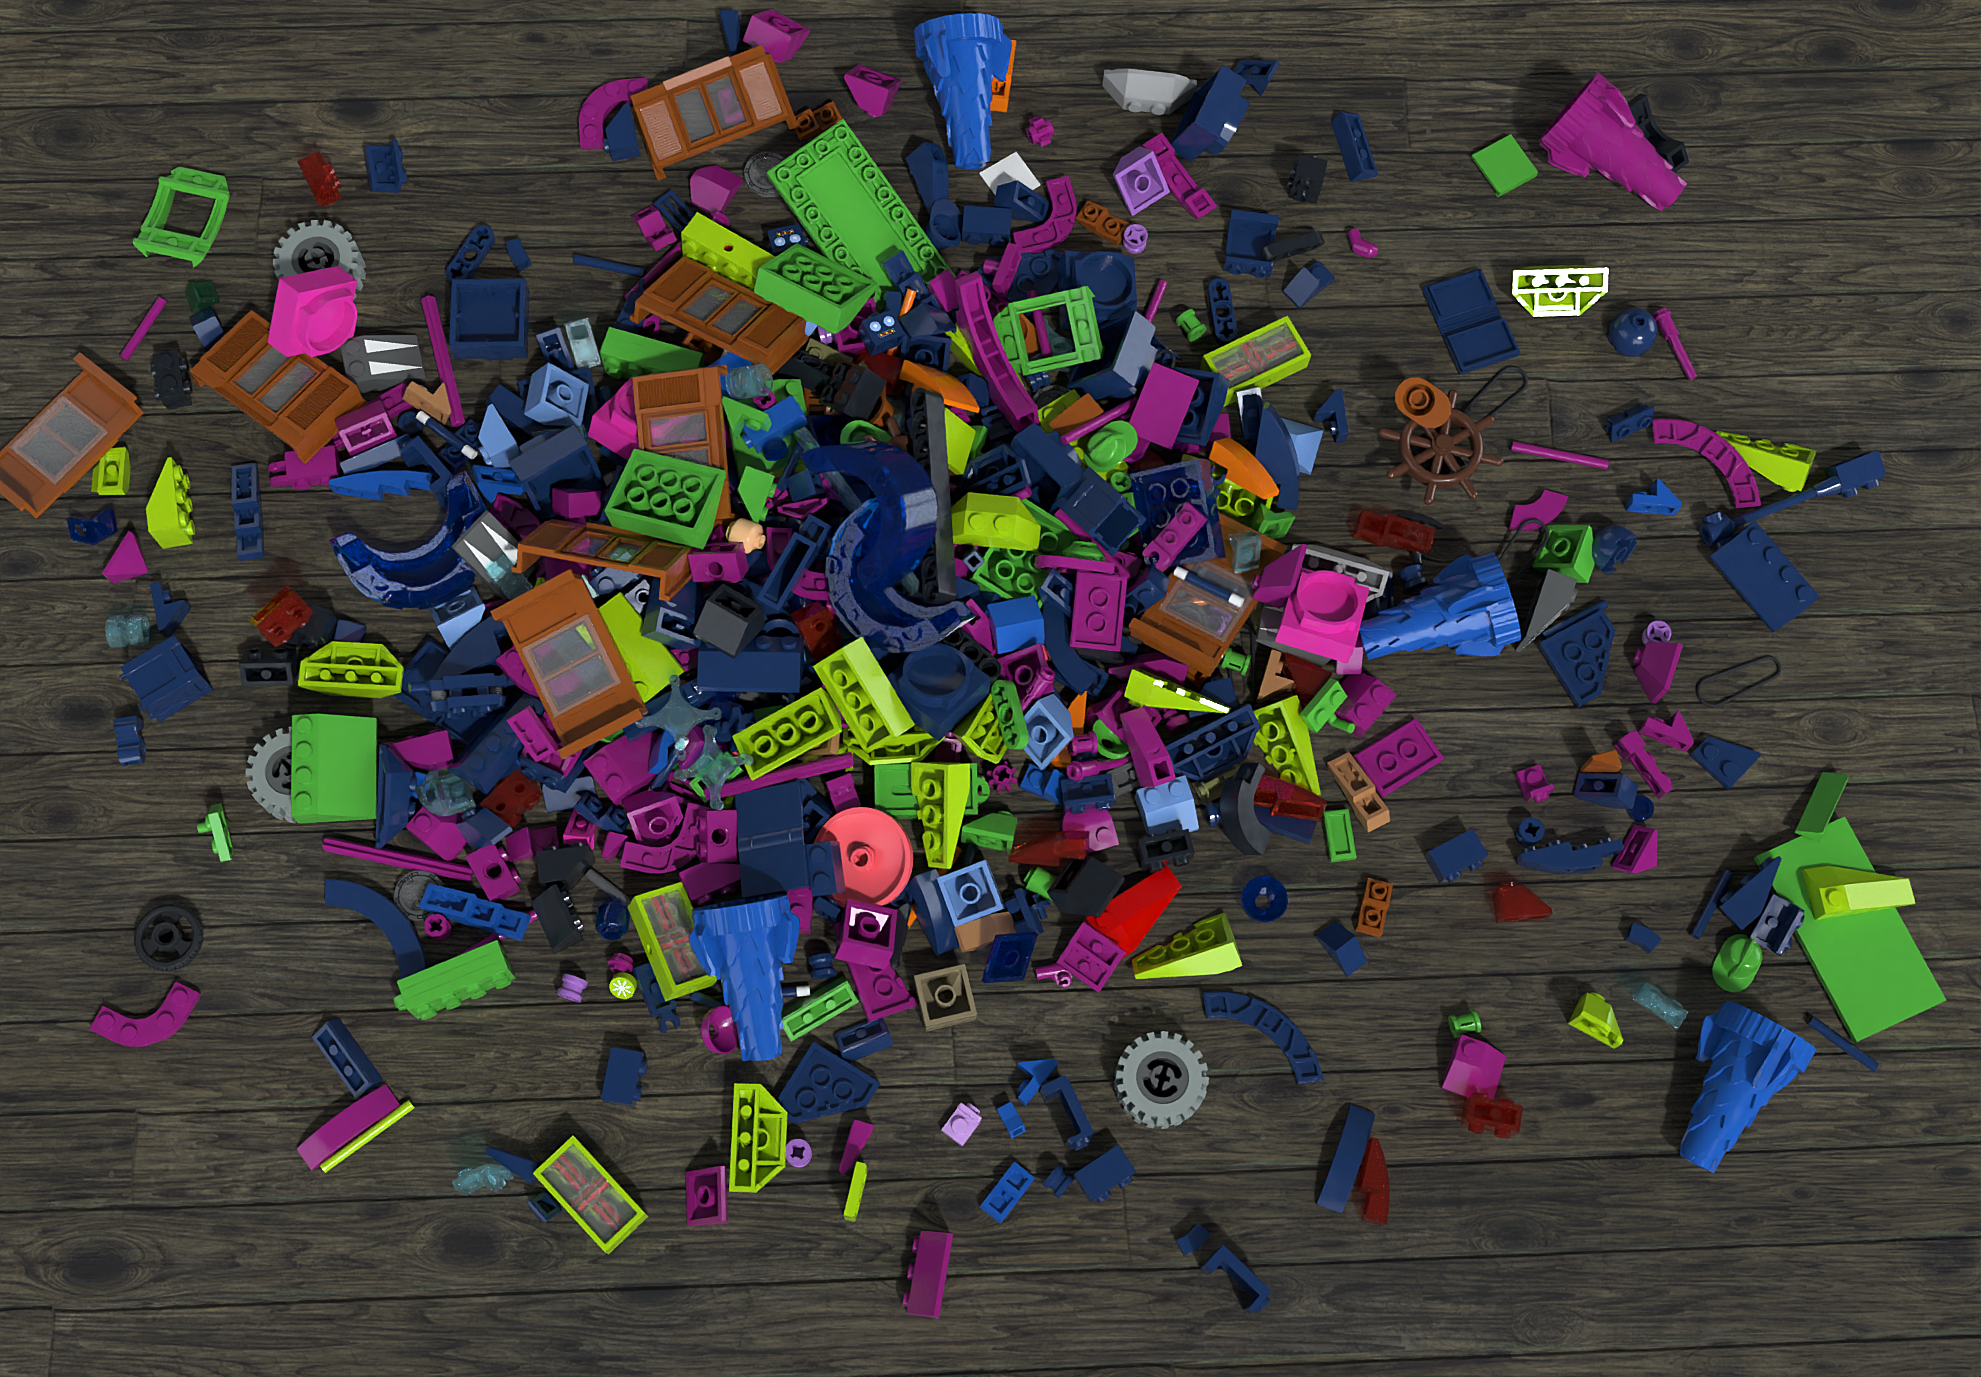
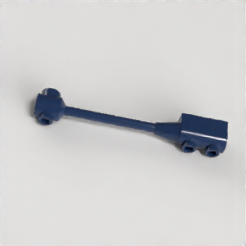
[1699,450,1885,549]

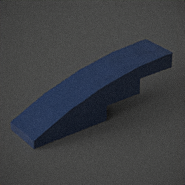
[880,250,945,336]
[485,384,563,441]
[231,463,264,561]

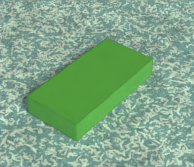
[1322,809,1357,863]

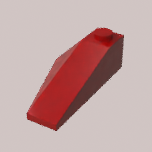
[1084,866,1182,959]

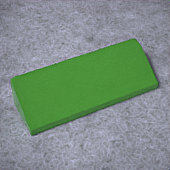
[1795,772,1849,843]
[781,976,859,1042]

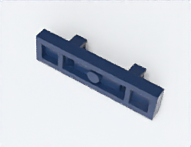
[622,678,720,743]

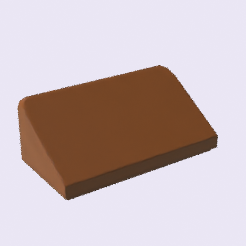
[1579,749,1622,774]

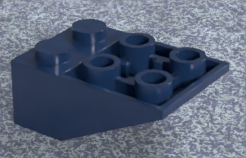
[641,576,704,651]

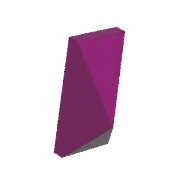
[102,531,148,583]
[1611,824,1657,874]

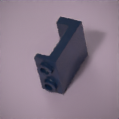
[1223,209,1279,278]
[399,436,463,511]
[519,742,599,793]
[1040,1075,1094,1151]
[1200,1245,1271,1314]

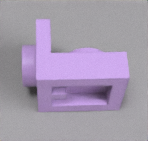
[941,1102,982,1147]

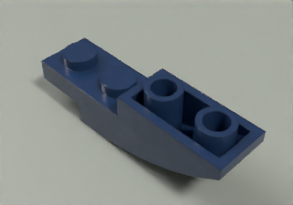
[1515,837,1624,874]

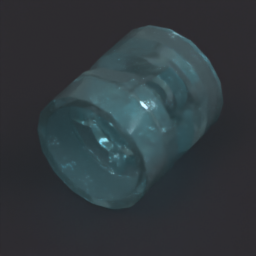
[726,364,773,400]
[105,613,151,648]

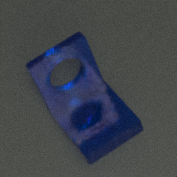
[66,509,118,545]

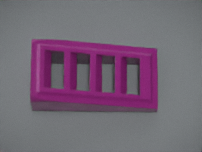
[839,1120,874,1175]

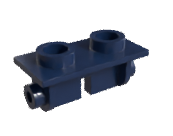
[1603,403,1654,443]

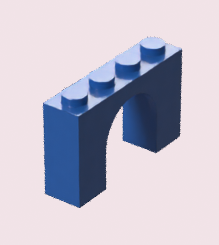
[707,352,808,454]

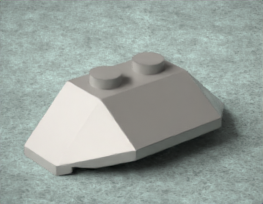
[1102,69,1197,115]
[1291,544,1390,602]

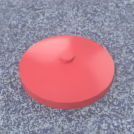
[814,807,913,908]

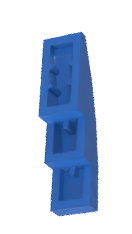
[329,471,436,501]
[419,883,531,941]

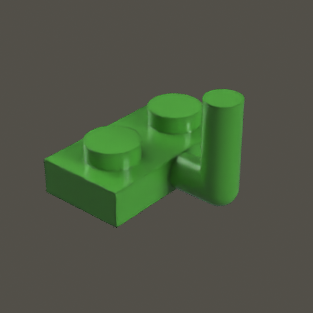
[1300,678,1355,733]
[197,803,234,862]

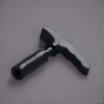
[1396,513,1444,565]

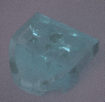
[416,770,476,816]
[1631,982,1689,1030]
[451,1164,515,1196]

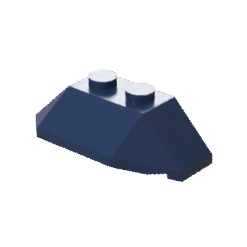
[953,444,1031,503]
[1164,703,1260,782]
[375,744,417,849]

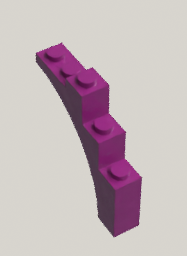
[955,271,1039,433]

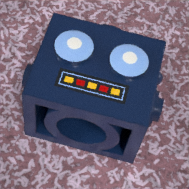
[767,224,808,257]
[857,310,905,356]

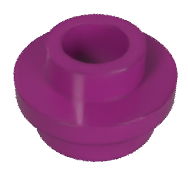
[608,953,633,974]

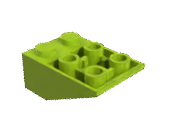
[146,457,195,549]

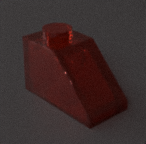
[1283,652,1332,705]
[1492,882,1553,923]

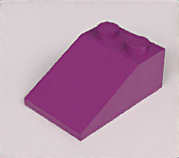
[583,730,677,808]

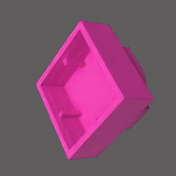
[268,266,357,357]
[588,378,694,460]
[1275,567,1369,664]

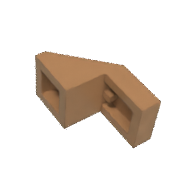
[954,912,1018,952]

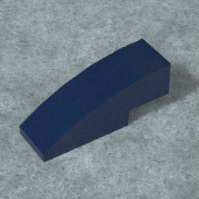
[907,869,959,957]

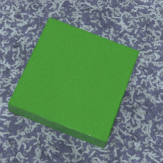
[1472,134,1538,197]

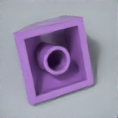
[1113,146,1170,216]

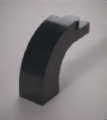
[1627,93,1689,173]
[1220,763,1272,855]

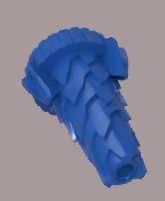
[914,13,1012,170]
[1358,552,1521,660]
[688,894,800,1061]
[1680,1001,1816,1174]

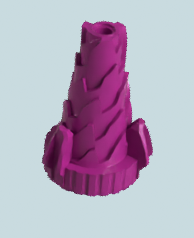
[1538,72,1687,211]

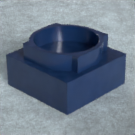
[1170,65,1250,162]
[1057,250,1137,330]
[449,279,530,360]
[1066,311,1158,401]
[1010,422,1085,519]
[509,425,607,524]
[887,636,990,741]

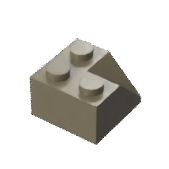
[914,964,977,1032]

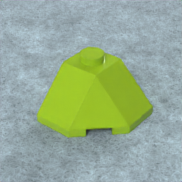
[1568,992,1623,1049]

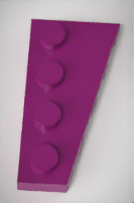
[833,922,918,1023]

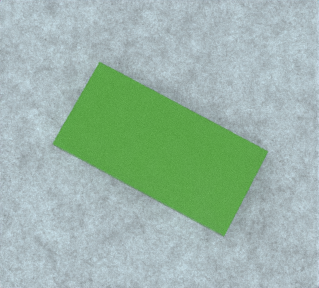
[766,119,956,314]
[1754,817,1947,1043]

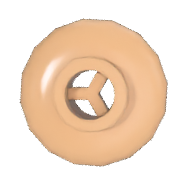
[726,518,766,554]

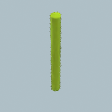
[319,1099,415,1173]

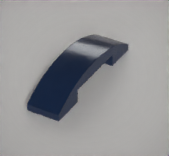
[1316,1105,1375,1214]

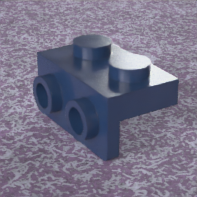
[363,140,407,193]
[1060,773,1116,814]
[1747,893,1805,956]

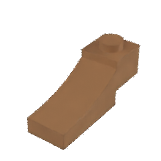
[1327,752,1390,832]

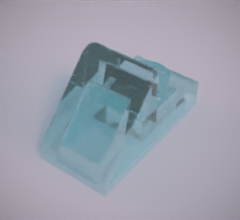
[564,317,602,369]
[1228,530,1262,573]

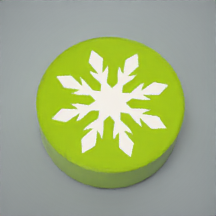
[609,972,637,999]

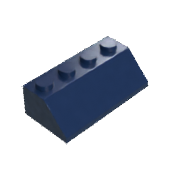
[1709,521,1820,633]
[697,636,805,693]
[447,693,546,794]

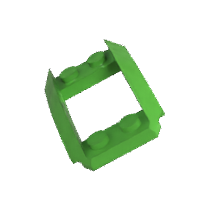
[133,167,230,268]
[993,286,1106,376]

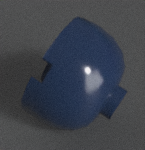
[1607,308,1658,357]
[1592,525,1637,575]

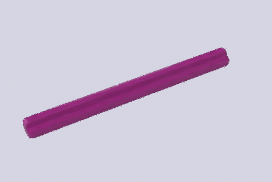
[421,295,465,428]
[704,752,854,801]
[322,837,474,882]

